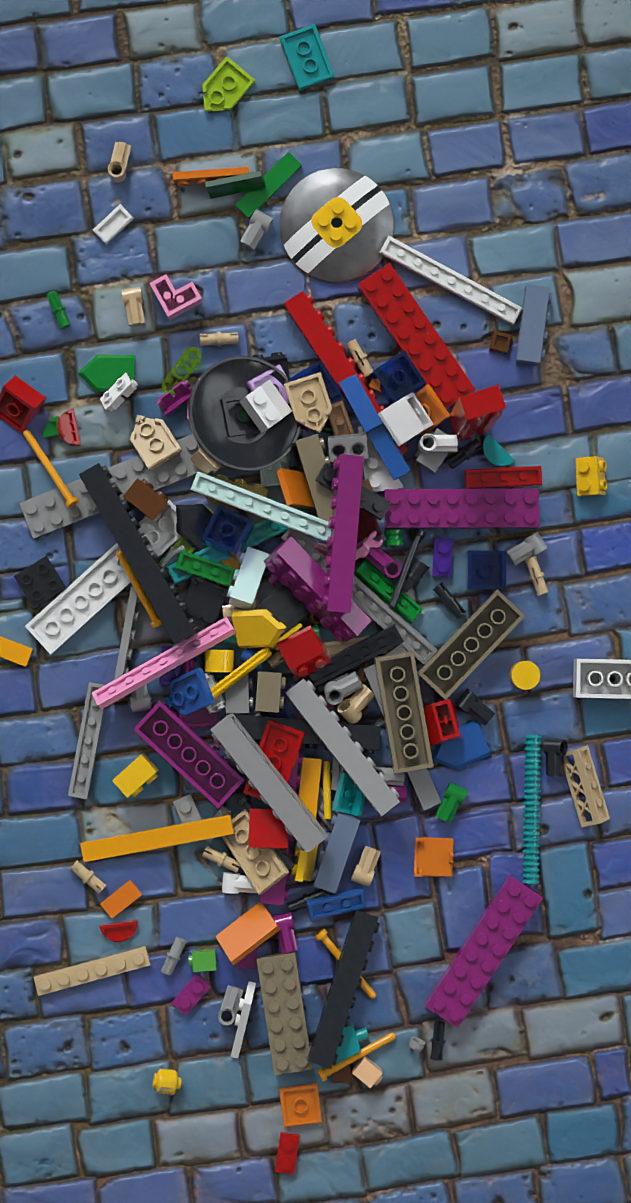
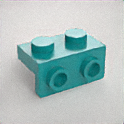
[332,772,365,817]

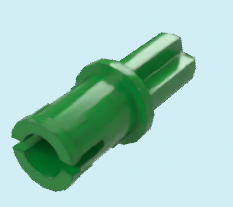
[47,291,71,329]

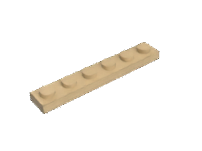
[33,946,151,996]

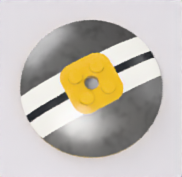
[280,168,394,282]

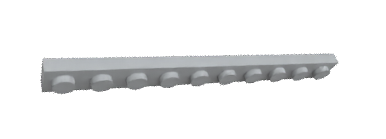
[281,528,437,665]

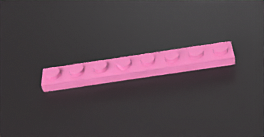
[92,617,236,710]

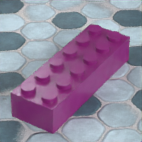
[264,537,372,643]
[133,701,245,808]

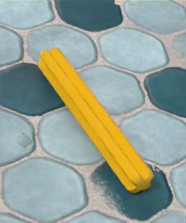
[211,647,272,699]

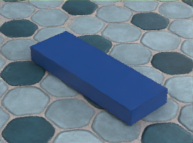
[339,374,383,433]
[367,424,411,481]
[306,888,366,921]

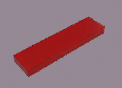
[465,466,542,489]

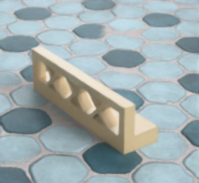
[564,745,610,827]

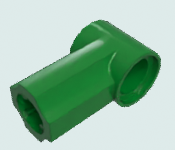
[435,782,468,823]

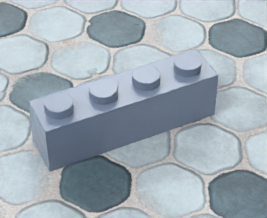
[515,284,552,366]
[311,812,360,893]

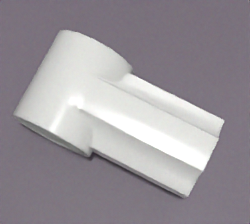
[418,434,458,453]
[222,872,257,894]

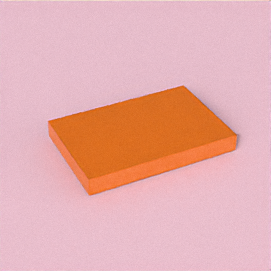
[215,902,280,965]

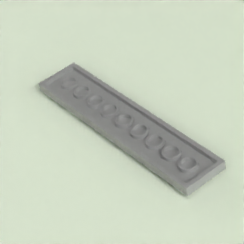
[19,434,202,539]

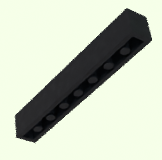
[227,713,381,754]
[307,910,380,1069]

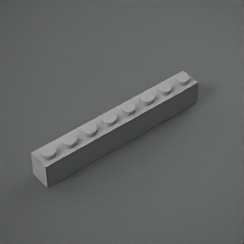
[285,679,400,817]
[211,713,329,853]

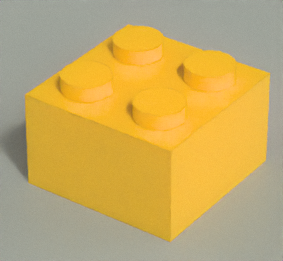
[112,753,159,798]

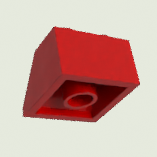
[0,375,46,434]
[276,625,332,679]

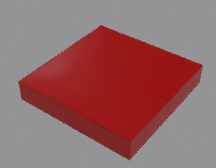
[248,809,288,850]

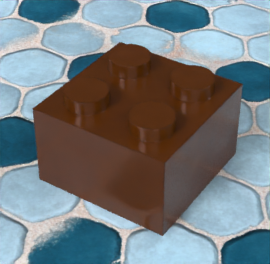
[123,478,171,523]

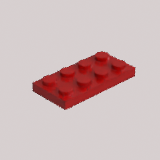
[243,719,306,800]

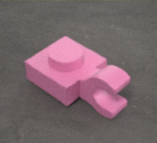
[355,531,383,561]

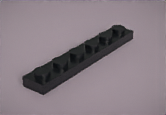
[292,624,404,687]

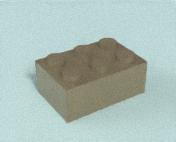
[255,672,286,712]

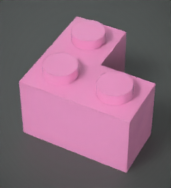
[150,274,203,321]

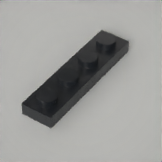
[315,463,391,520]

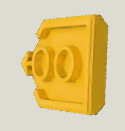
[232,609,286,648]

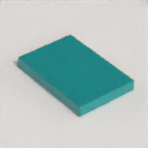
[279,24,335,91]

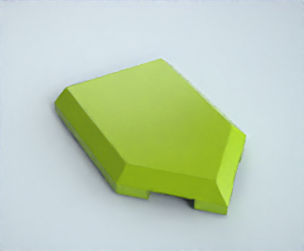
[202,56,256,112]

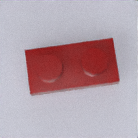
[275,1132,300,1175]

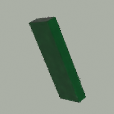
[205,171,266,199]

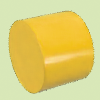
[205,650,234,672]
[509,661,540,690]

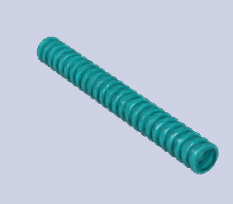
[522,734,542,885]

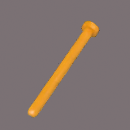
[116,550,163,628]
[315,928,376,999]
[317,1033,396,1082]

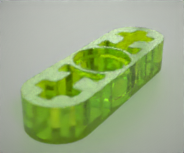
[162,347,202,396]

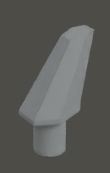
[161,545,185,568]

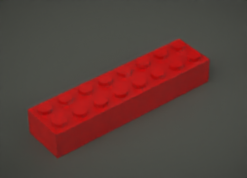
[357,263,476,410]
[448,384,506,441]

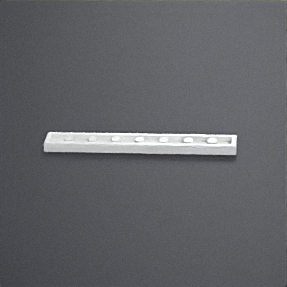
[379,236,522,325]

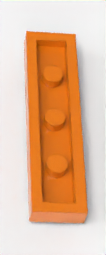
[172,166,249,187]

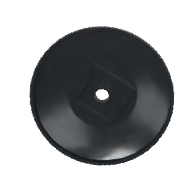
[188,356,301,471]

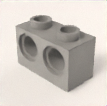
[328,433,368,462]

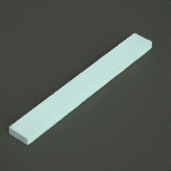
[191,472,331,542]

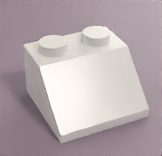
[239,380,292,433]

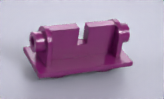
[156,380,193,416]

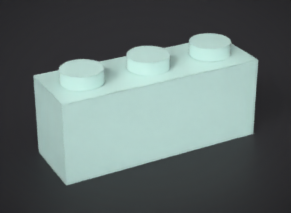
[227,547,270,610]

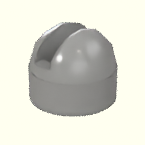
[409,1037,425,1054]

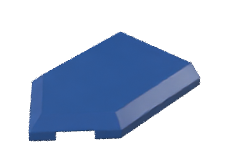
[165,667,214,716]
[432,720,491,770]

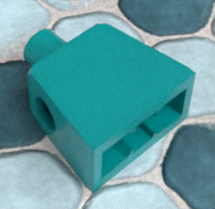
[336,1022,369,1064]

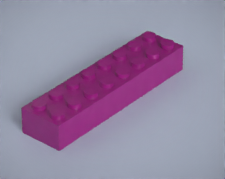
[384,489,539,529]
[424,874,543,1028]

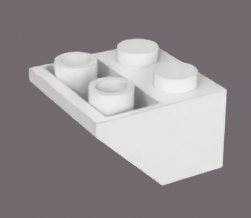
[378,392,434,446]

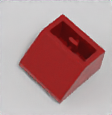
[423,699,463,747]

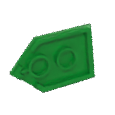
[78,354,135,393]

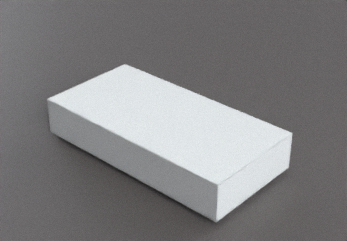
[93,204,134,245]

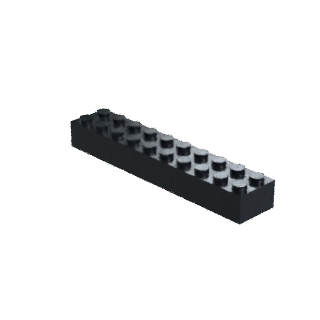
[79,463,198,645]

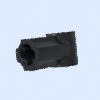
[455,688,495,726]
[543,737,568,777]

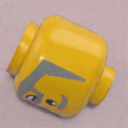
[152,1069,181,1096]

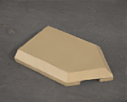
[284,372,332,433]
[130,415,182,470]

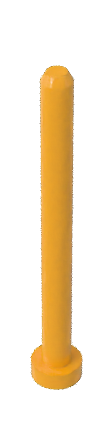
[23,430,79,508]

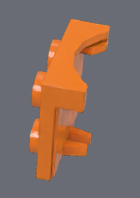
[413,837,454,877]

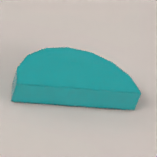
[483,434,516,467]

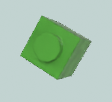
[189,948,217,972]

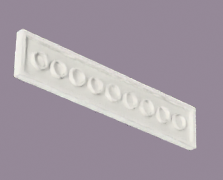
[25,500,181,655]

